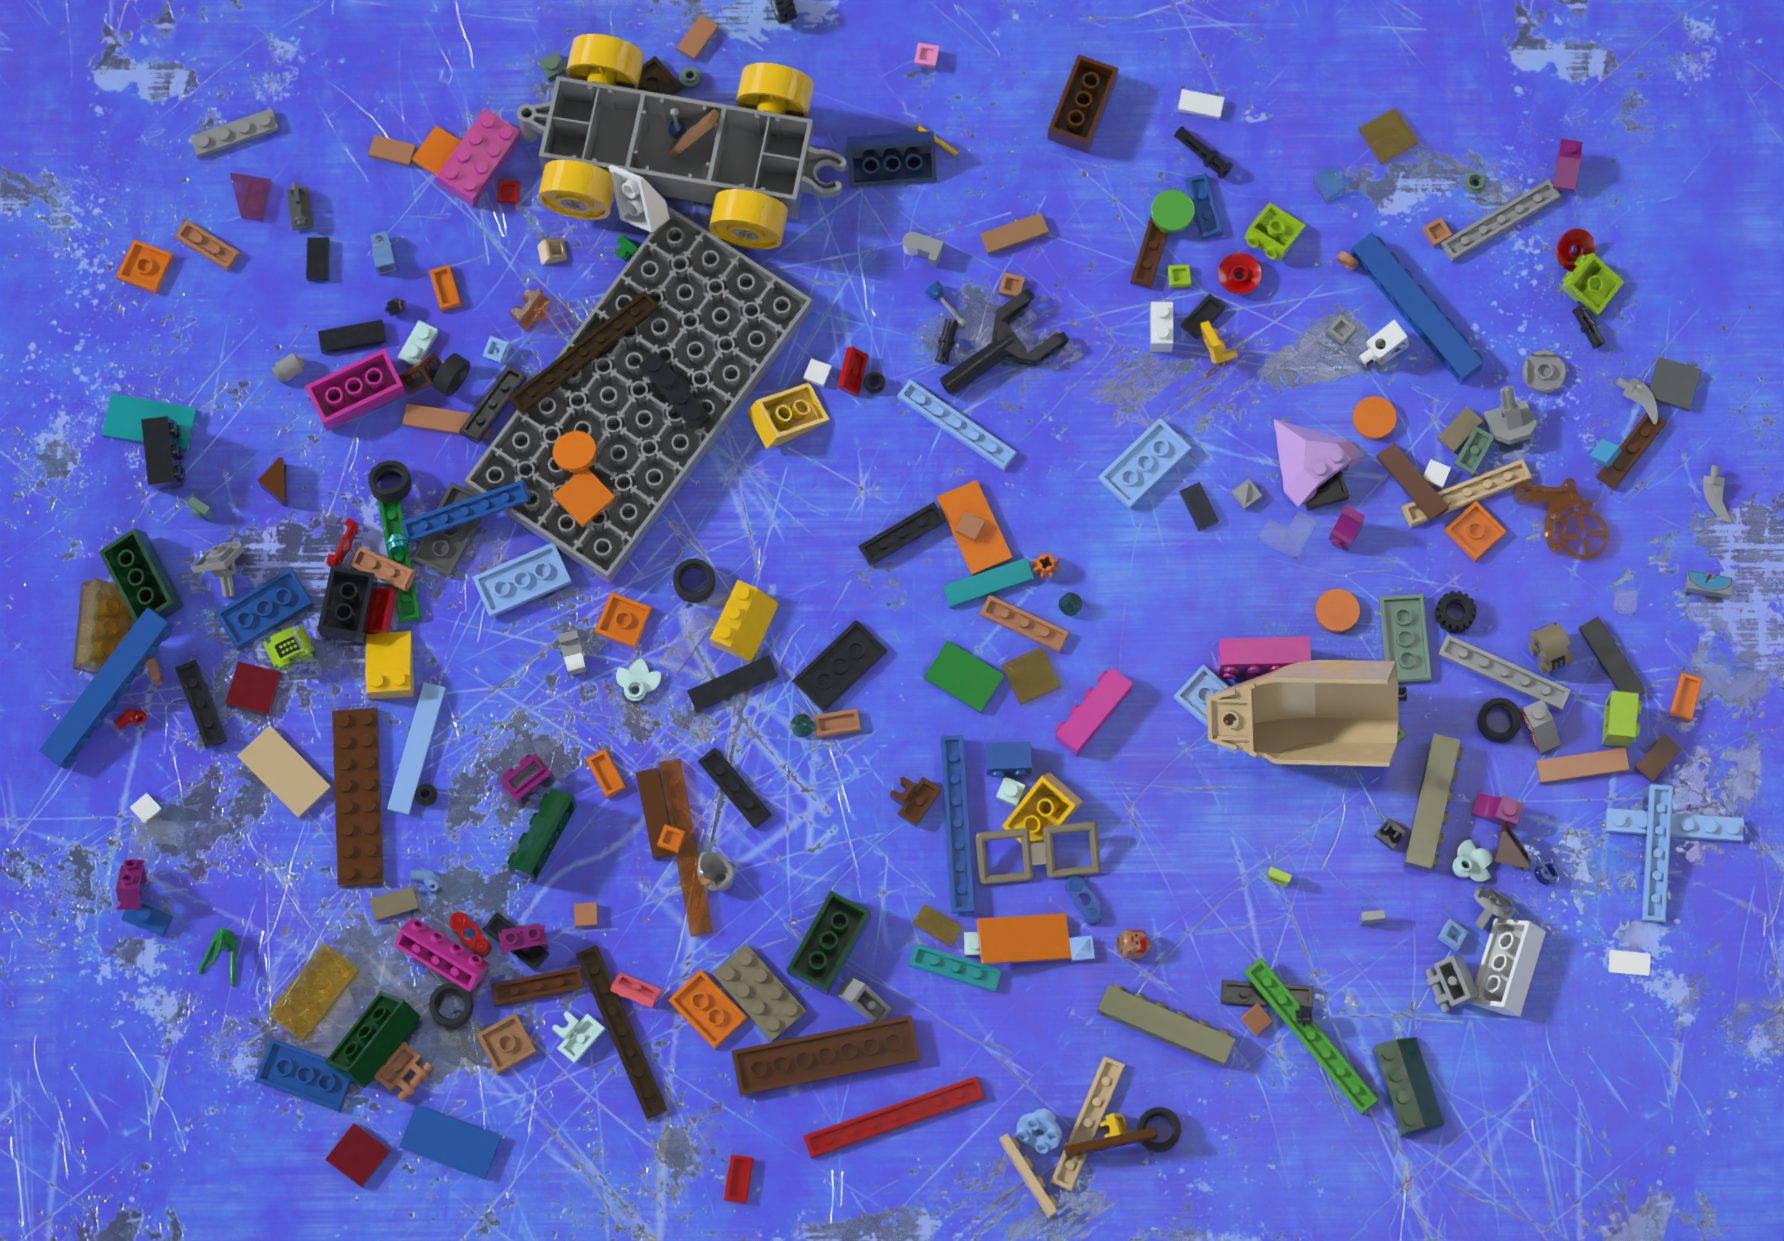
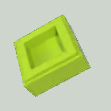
[1168,264,1191,289]
[1266,867,1292,887]

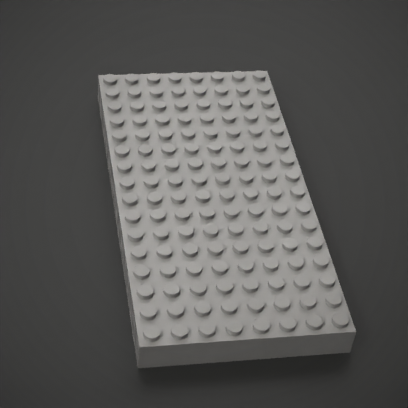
[464,207,813,584]

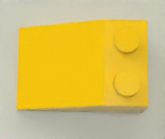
[747,382,830,449]
[365,631,414,700]
[1002,772,1084,844]

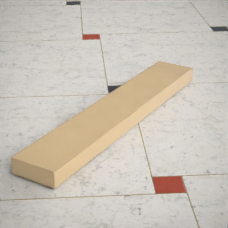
[1401,459,1532,528]
[1050,1056,1125,1192]

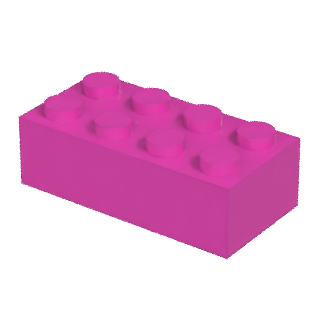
[436,108,521,207]
[305,348,406,431]
[1217,636,1311,679]

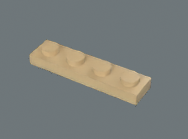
[999,1133,1058,1219]

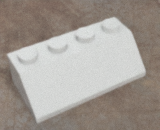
[1470,918,1546,1017]

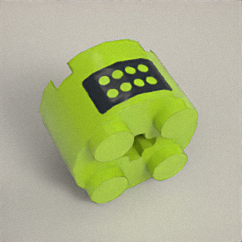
[263,624,315,672]

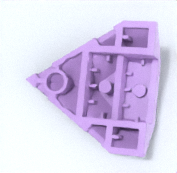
[1273,419,1365,508]

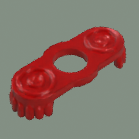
[326,518,359,567]
[449,912,491,958]

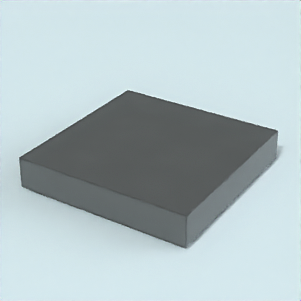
[1649,357,1701,411]

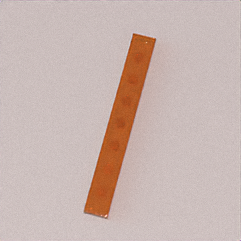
[658,758,713,937]

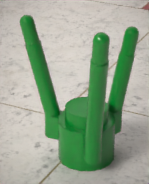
[198,928,237,986]

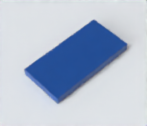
[215,567,314,651]
[254,1038,352,1113]
[399,1104,502,1180]

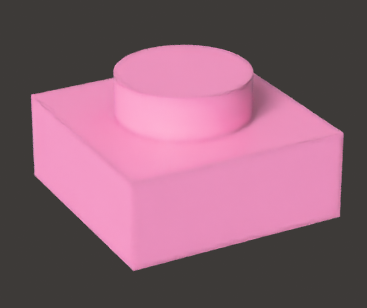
[914,43,939,69]

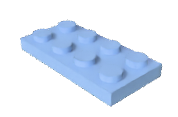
[1098,418,1191,509]
[472,543,572,618]

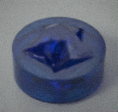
[1535,861,1559,885]

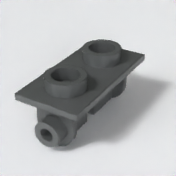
[287,183,314,230]

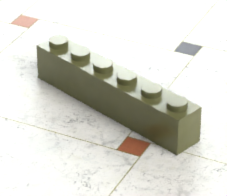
[1403,734,1463,873]
[1097,984,1235,1068]

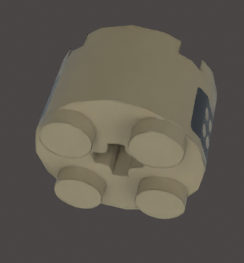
[1527,621,1574,674]

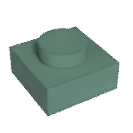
[538,51,566,81]
[187,496,214,521]

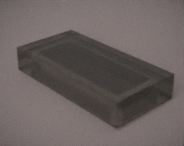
[1179,482,1219,531]

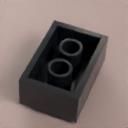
[141,416,186,490]
[317,566,378,644]

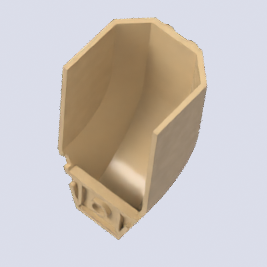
[1207,660,1399,767]

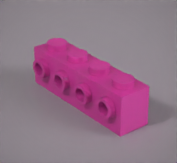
[394,917,489,992]

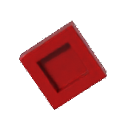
[496,180,521,204]

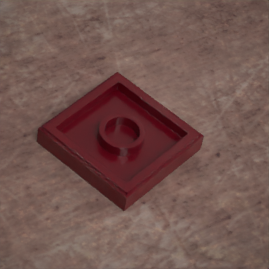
[225,661,282,716]
[325,1123,390,1188]

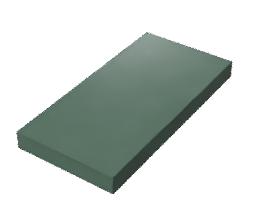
[1378,594,1432,683]

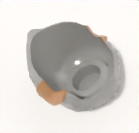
[697,852,735,891]

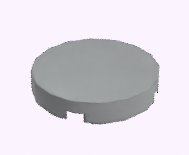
[1522,350,1567,394]

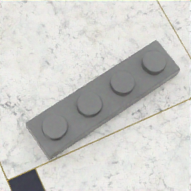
[190,108,279,158]

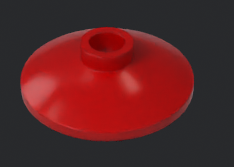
[1556,228,1595,272]
[1218,253,1262,294]

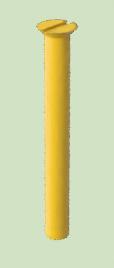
[915,123,959,156]

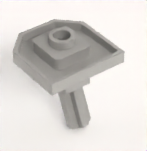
[1484,386,1537,444]
[191,541,244,598]

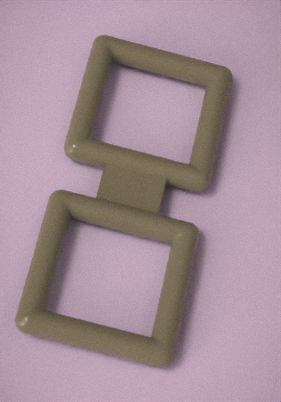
[975,822,1101,885]

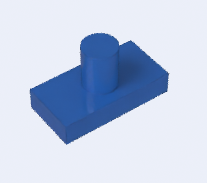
[122,903,173,937]

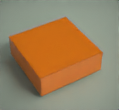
[657,824,686,854]

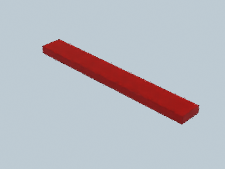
[803,1076,985,1158]

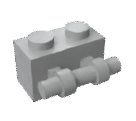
[1425,955,1480,1013]

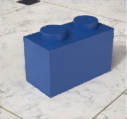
[985,741,1032,778]

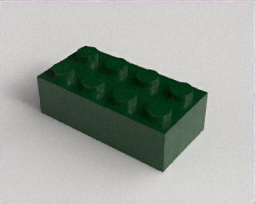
[787,890,871,996]

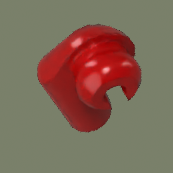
[113,709,147,730]

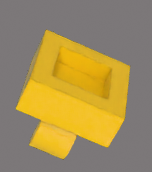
[1100,1113,1129,1138]

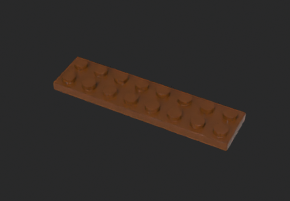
[332,708,384,887]
[731,1015,920,1097]

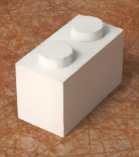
[1150,302,1173,352]

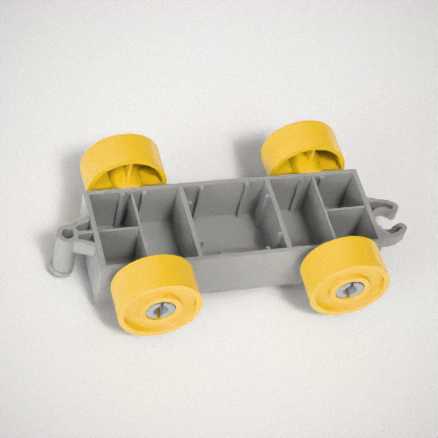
[517,34,847,249]

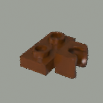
[890,777,941,827]

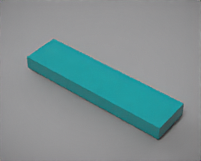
[943,558,1034,608]
[909,944,1003,993]

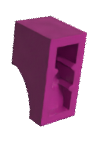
[1329,505,1365,551]
[1471,792,1524,830]

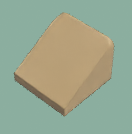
[538,239,567,265]

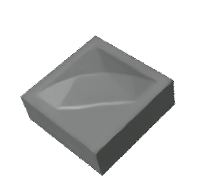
[1231,479,1262,510]

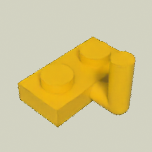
[1200,321,1238,364]

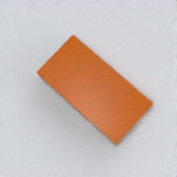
[429,265,462,312]
[1669,672,1703,722]
[586,749,627,799]

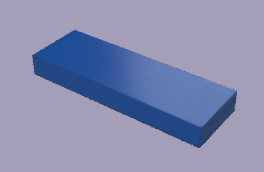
[1185,173,1224,240]

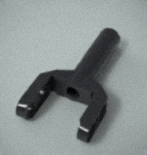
[940,288,1069,396]

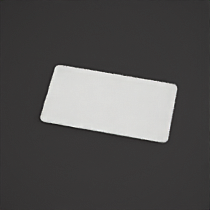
[1608,950,1651,976]

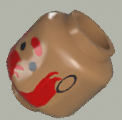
[1116,929,1151,959]

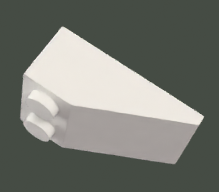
[609,165,670,232]

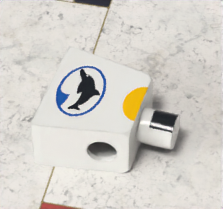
[1359,320,1409,367]

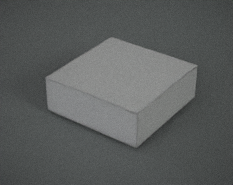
[1326,315,1357,346]
[1359,910,1385,925]

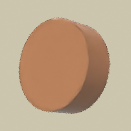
[1336,251,1359,270]

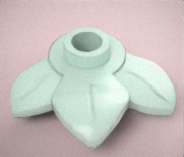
[616,658,661,702]
[1453,839,1493,882]

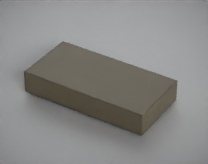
[1437,406,1483,453]
[369,887,419,922]

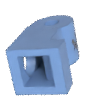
[370,231,397,275]

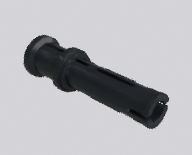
[1174,126,1233,179]

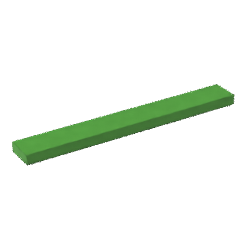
[1243,957,1379,1115]

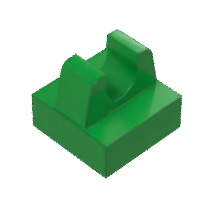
[615,235,639,261]

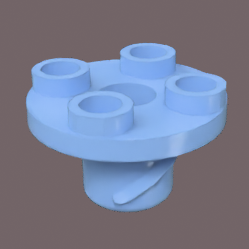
[1016,1109,1062,1154]

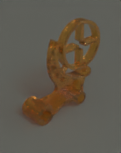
[1513,478,1609,560]

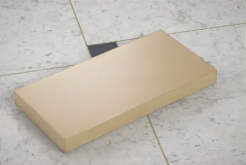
[237,725,331,819]

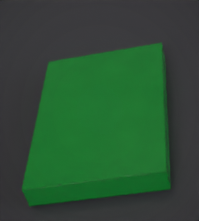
[924,641,1004,713]

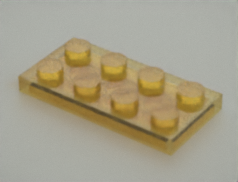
[267,942,360,1042]

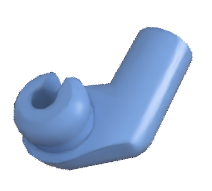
[411,869,441,892]

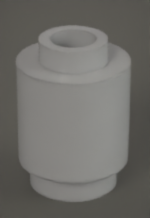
[271,353,305,383]

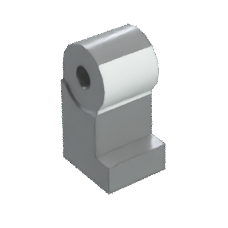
[902,232,944,268]
[557,630,587,676]

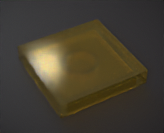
[1358,108,1418,165]
[1001,647,1061,706]

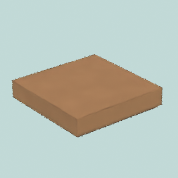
[476,1013,538,1075]

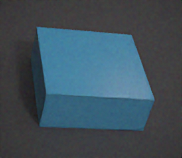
[1590,439,1622,468]

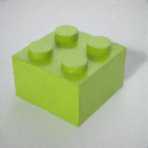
[1602,691,1642,748]

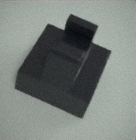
[1374,818,1406,850]

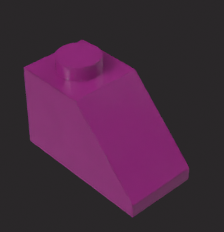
[1553,139,1583,192]

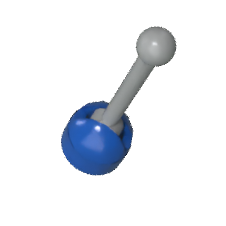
[668,108,686,139]
[925,281,966,327]

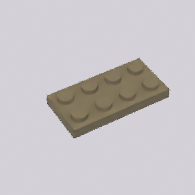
[712,944,807,1042]

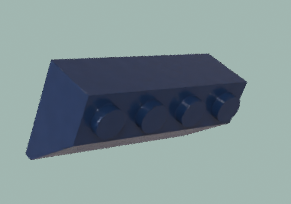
[847,131,937,187]

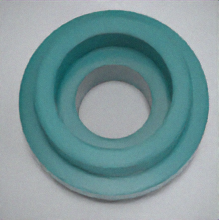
[386,534,408,552]

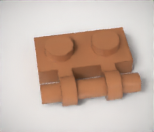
[374,1042,434,1102]

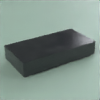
[306,237,330,281]
[1181,293,1226,340]

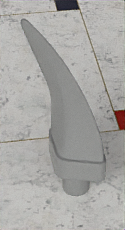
[1616,377,1658,424]
[1703,465,1731,523]

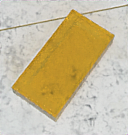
[912,904,963,948]

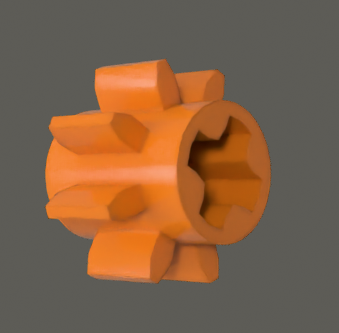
[1032,552,1059,580]

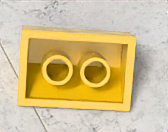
[709,580,779,663]

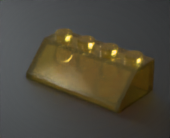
[73,579,131,674]

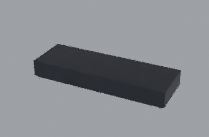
[318,319,387,354]
[482,912,550,972]

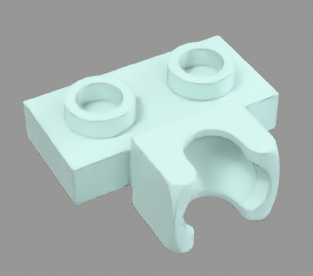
[552,1012,605,1064]

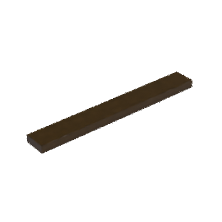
[508,291,659,416]
[576,945,668,1120]

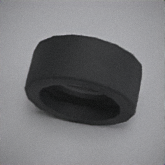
[433,353,471,396]
[368,460,412,503]
[673,558,716,603]
[1477,698,1522,743]
[429,983,474,1028]
[1137,1107,1181,1153]

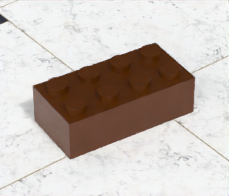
[1048,54,1119,153]

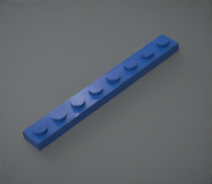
[941,735,974,914]

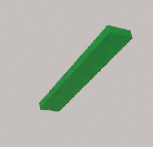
[378,501,422,624]

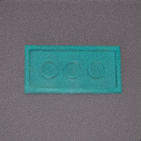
[101,393,198,451]

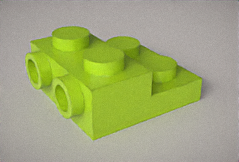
[1244,202,1306,261]
[1560,253,1624,315]

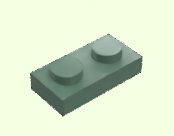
[1453,426,1495,476]

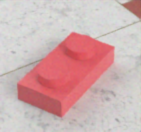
[610,972,662,1008]

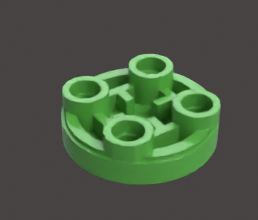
[1151,190,1195,233]

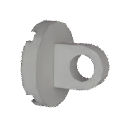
[1473,886,1516,931]

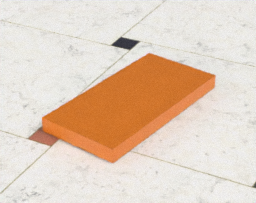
[936,480,1013,576]
[976,913,1071,965]

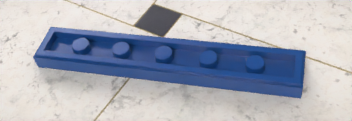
[401,480,531,543]

